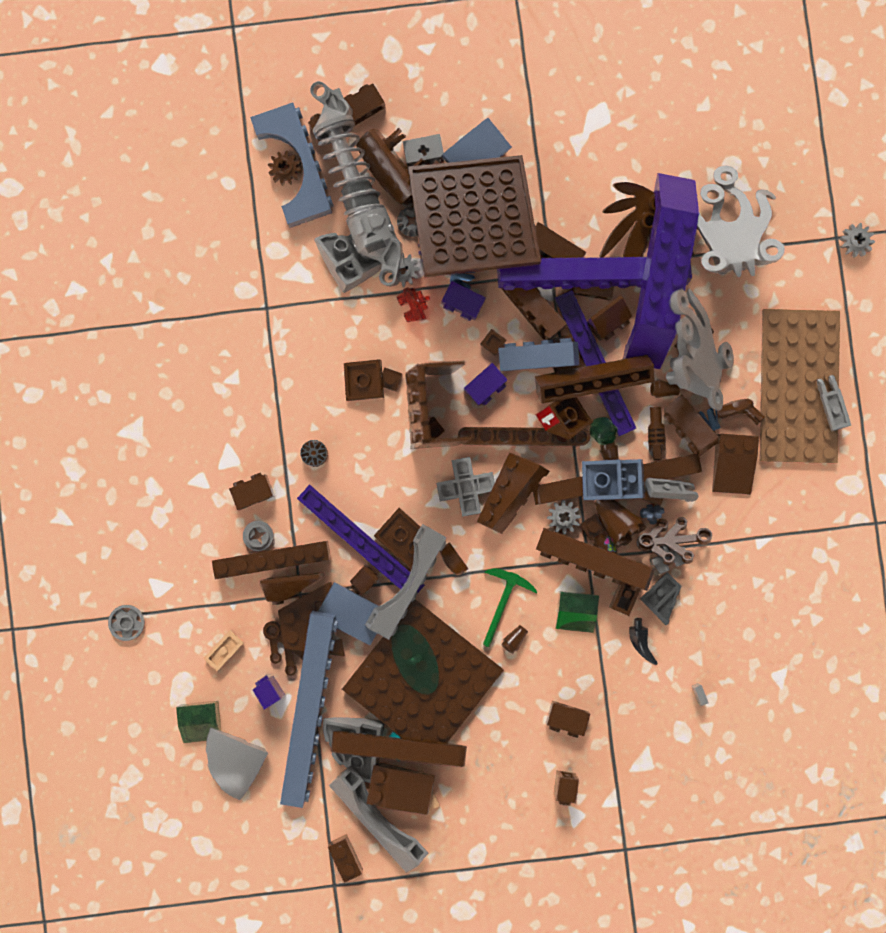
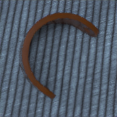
[440,542,468,576]

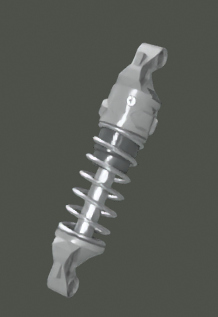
[310,81,406,287]

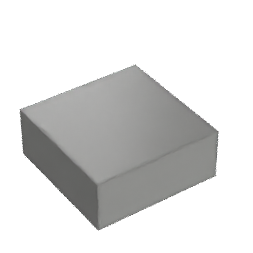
[691,683,709,706]

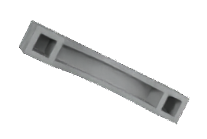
[365,524,447,639]
[329,766,428,873]

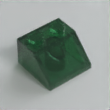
[176,700,221,743]

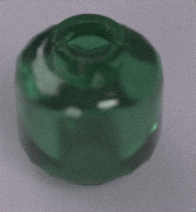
[589,417,618,445]

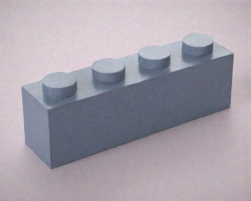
[498,338,579,371]

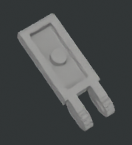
[817,375,851,432]
[645,478,699,502]

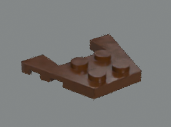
[278,582,345,656]

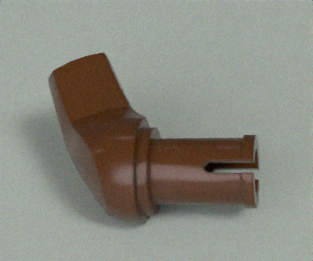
[717,398,766,425]

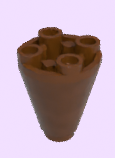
[594,499,646,548]

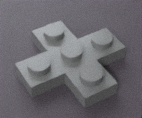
[436,457,495,517]

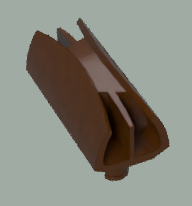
[356,127,426,206]

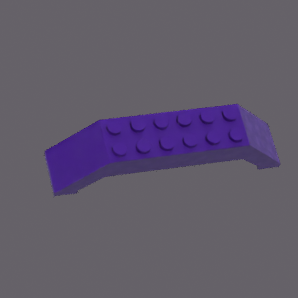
[623,173,699,370]

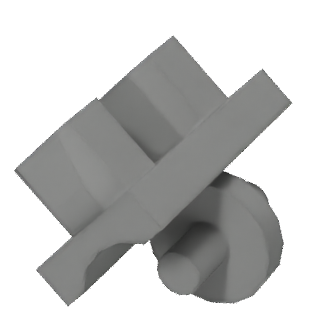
[649,545,685,574]

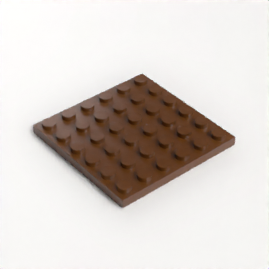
[408,155,541,277]
[342,599,504,743]

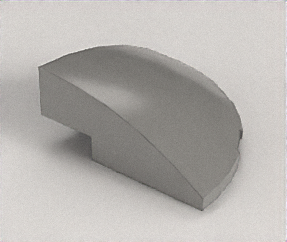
[314,233,382,293]
[323,717,385,783]
[206,728,268,800]

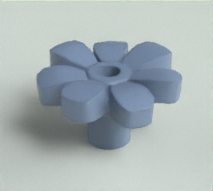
[640,504,665,525]

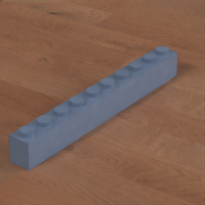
[280,611,338,808]

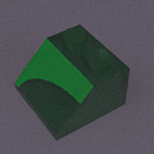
[555,591,599,633]

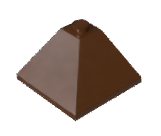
[260,572,325,605]

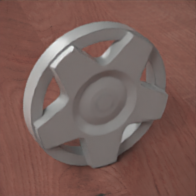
[108,605,145,641]

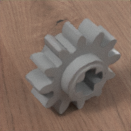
[839,223,875,258]
[388,253,420,288]
[546,500,581,534]

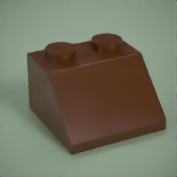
[587,295,632,341]

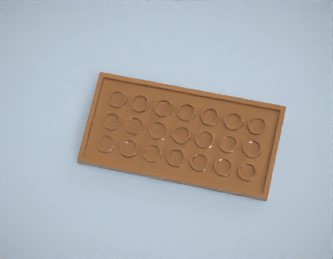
[759,309,840,463]

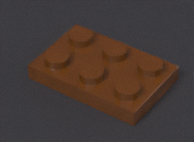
[374,508,421,569]

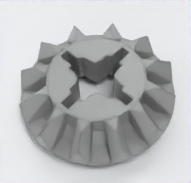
[397,206,418,237]
[243,521,274,551]

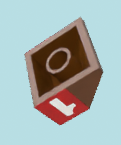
[536,397,593,440]

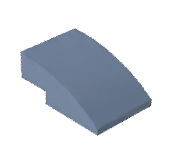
[441,118,512,163]
[582,459,645,500]
[318,582,379,645]

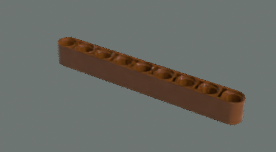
[533,453,702,506]

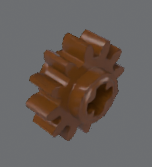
[268,151,302,186]

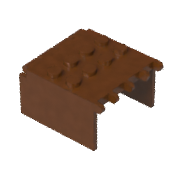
[405,361,471,449]

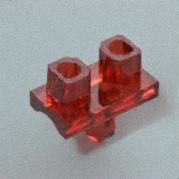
[397,287,431,322]

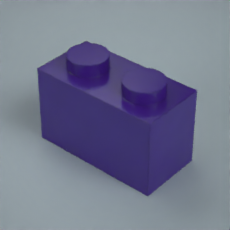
[441,281,486,321]
[463,363,508,407]
[252,675,285,710]

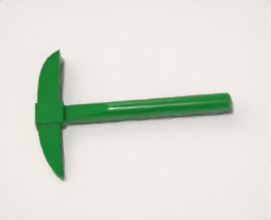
[483,568,537,647]

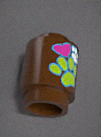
[592,534,618,555]

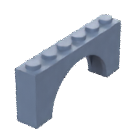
[250,102,334,228]

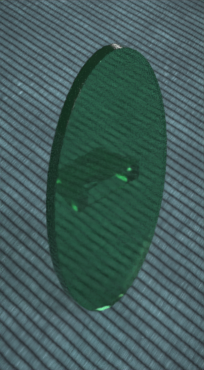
[392,624,439,694]

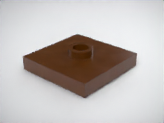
[343,359,384,401]

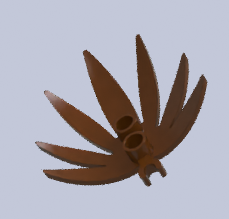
[599,182,698,289]

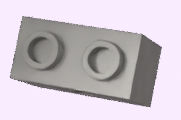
[403,134,444,168]

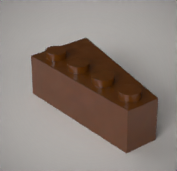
[501,288,567,340]
[477,452,550,534]

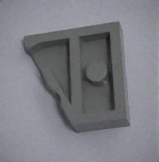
[639,572,681,626]

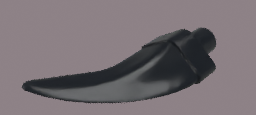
[629,618,658,665]

